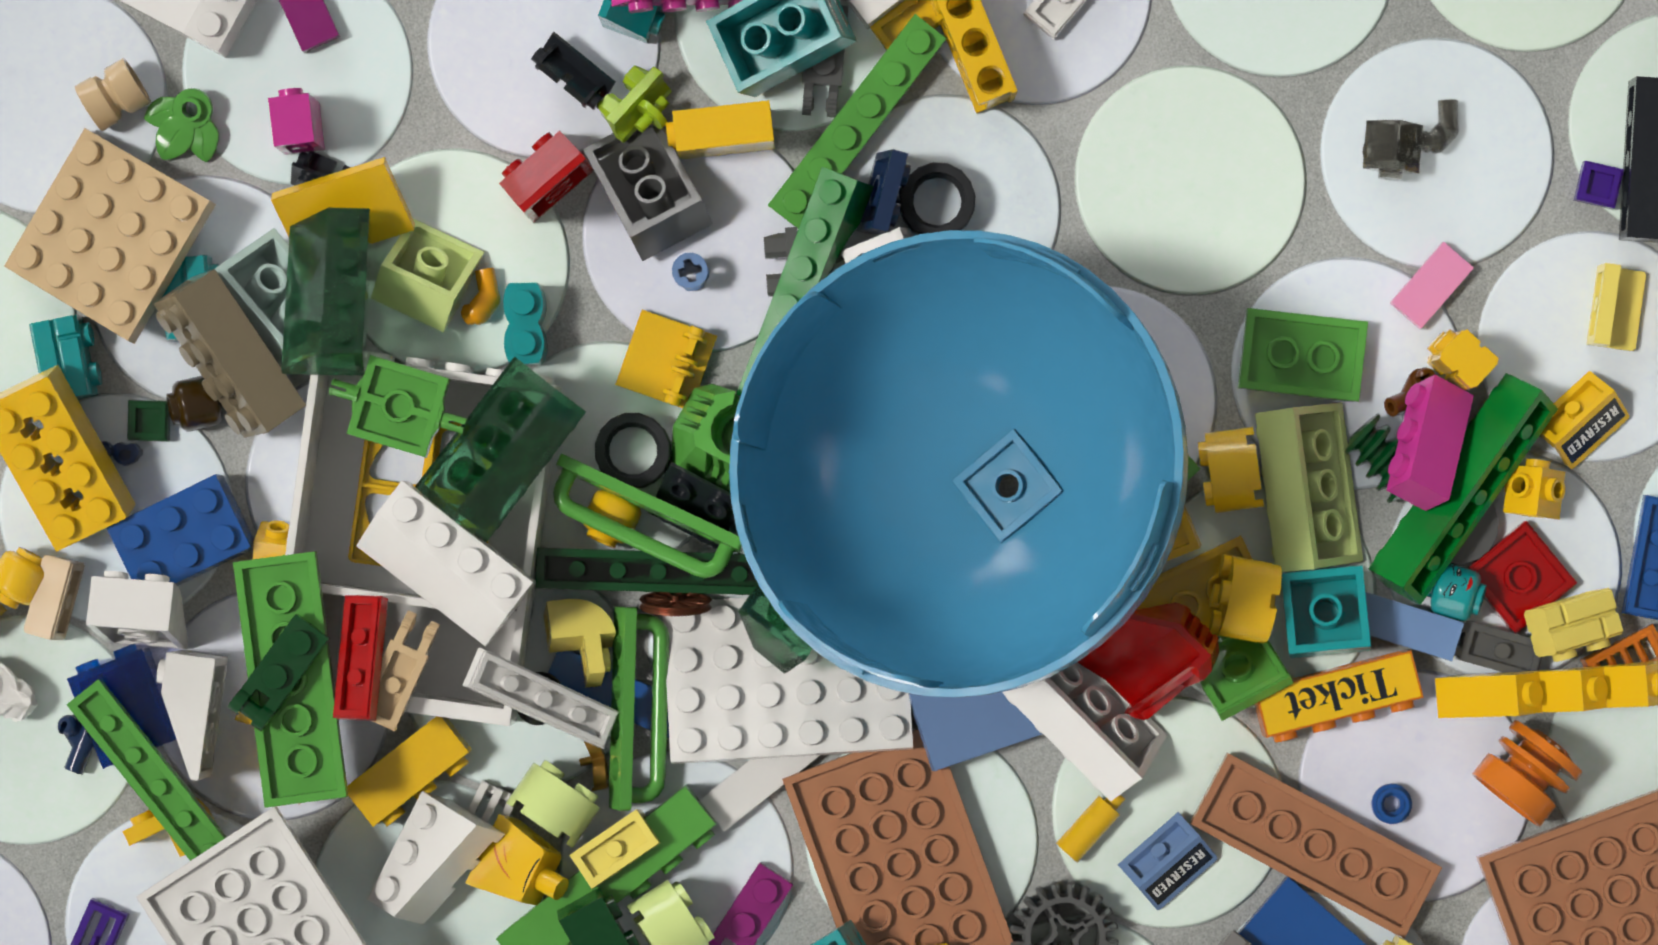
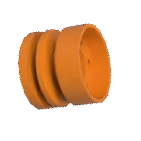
[1472,720,1583,827]

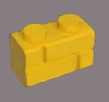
[1427,329,1499,390]

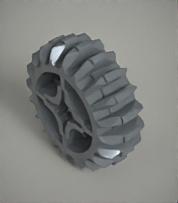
[1010,881,1119,945]

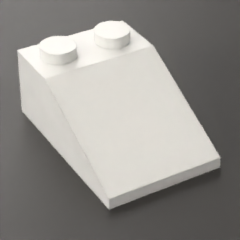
[119,0,257,58]
[86,571,188,650]
[157,650,228,781]

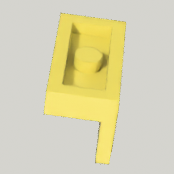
[1586,263,1646,351]
[569,809,661,889]

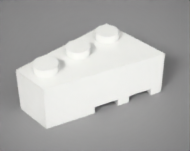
[367,791,505,925]

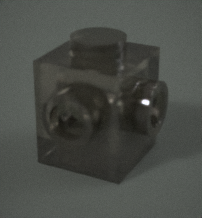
[1362,120,1423,180]

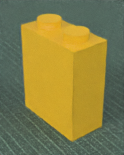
[666,100,775,160]

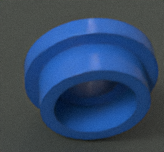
[1371,784,1412,824]

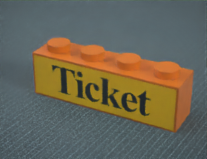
[1254,649,1424,743]

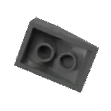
[583,124,713,261]

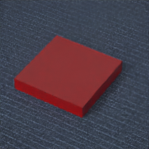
[1467,521,1577,634]

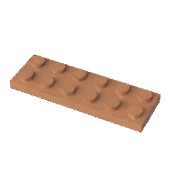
[1189,753,1442,939]

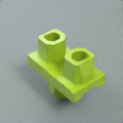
[597,65,672,143]

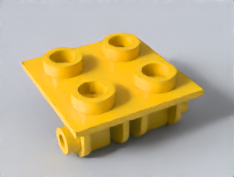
[615,309,717,409]

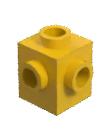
[1503,458,1566,520]

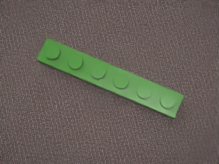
[768,14,947,229]
[66,679,227,861]

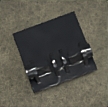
[648,462,735,549]

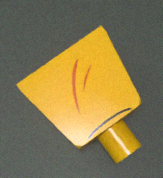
[465,814,569,906]

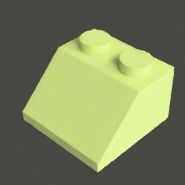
[371,219,484,332]

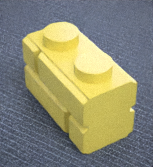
[1524,588,1623,662]

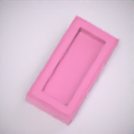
[1390,242,1474,329]

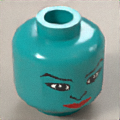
[1427,564,1487,621]

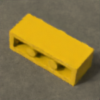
[347,716,472,827]

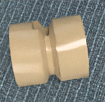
[75,58,151,131]

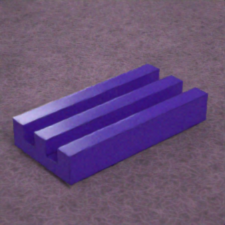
[70,898,130,945]

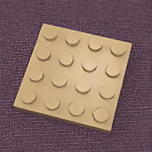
[4,128,216,344]

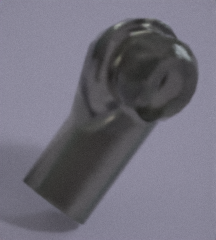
[1418,99,1459,154]

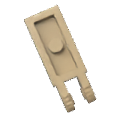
[372,610,440,731]

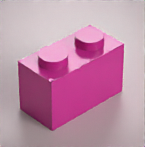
[268,88,325,155]

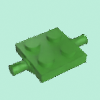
[329,355,468,458]

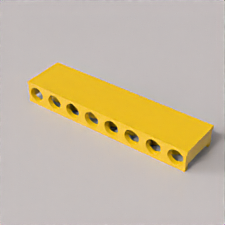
[930,0,1018,114]

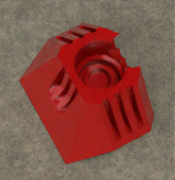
[1077,602,1219,720]

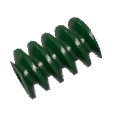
[1344,413,1403,503]

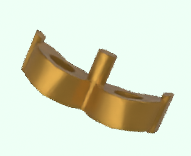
[579,741,608,792]

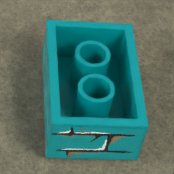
[706,0,858,97]

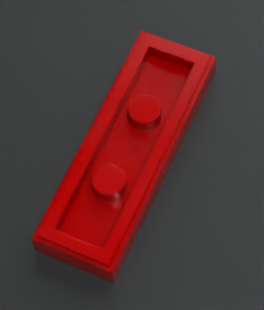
[333,595,388,721]

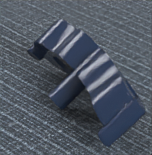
[102,441,143,466]

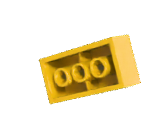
[0,365,136,552]

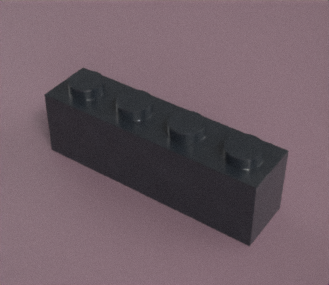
[1619,76,1658,243]

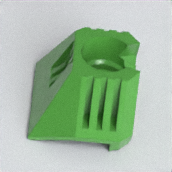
[671,384,740,493]

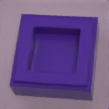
[1573,161,1624,210]

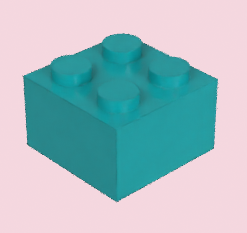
[1282,565,1371,659]

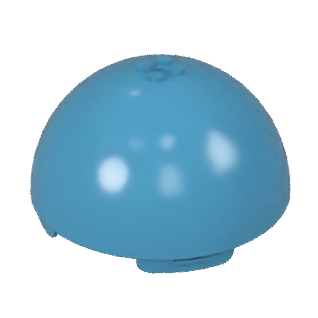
[729,230,1188,697]

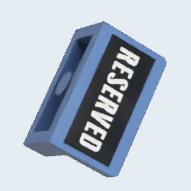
[1118,812,1217,910]

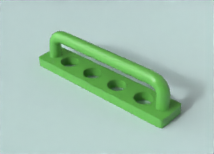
[553,453,743,578]
[609,607,670,811]

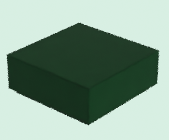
[127,400,170,442]

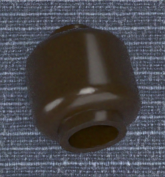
[166,375,224,432]

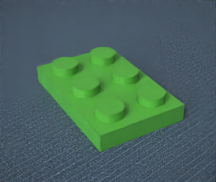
[1238,308,1368,402]

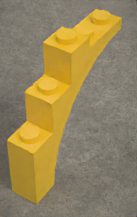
[1435,660,1658,718]

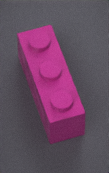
[1386,375,1474,511]

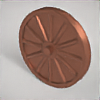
[639,592,712,616]

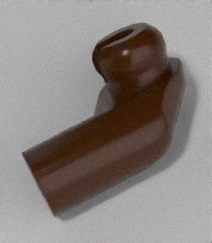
[1384,367,1436,417]

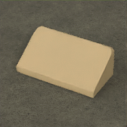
[24,555,85,640]

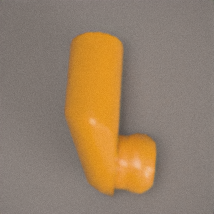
[461,268,500,325]

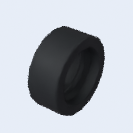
[900,162,976,235]
[595,413,671,488]

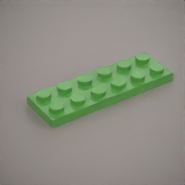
[233,551,349,808]

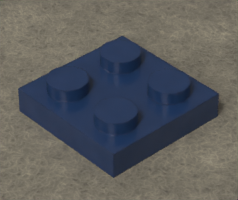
[856,149,911,235]

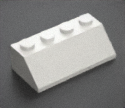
[356,480,536,647]
[1002,663,1167,801]

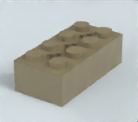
[153,269,306,438]

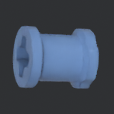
[672,253,709,291]

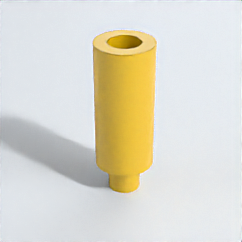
[1056,795,1126,863]

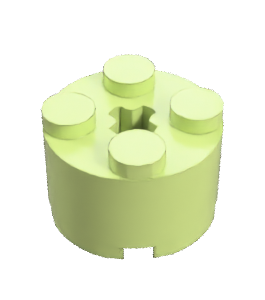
[506,760,600,848]
[626,880,715,945]

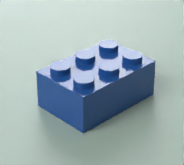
[106,474,254,586]

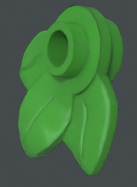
[144,88,219,162]

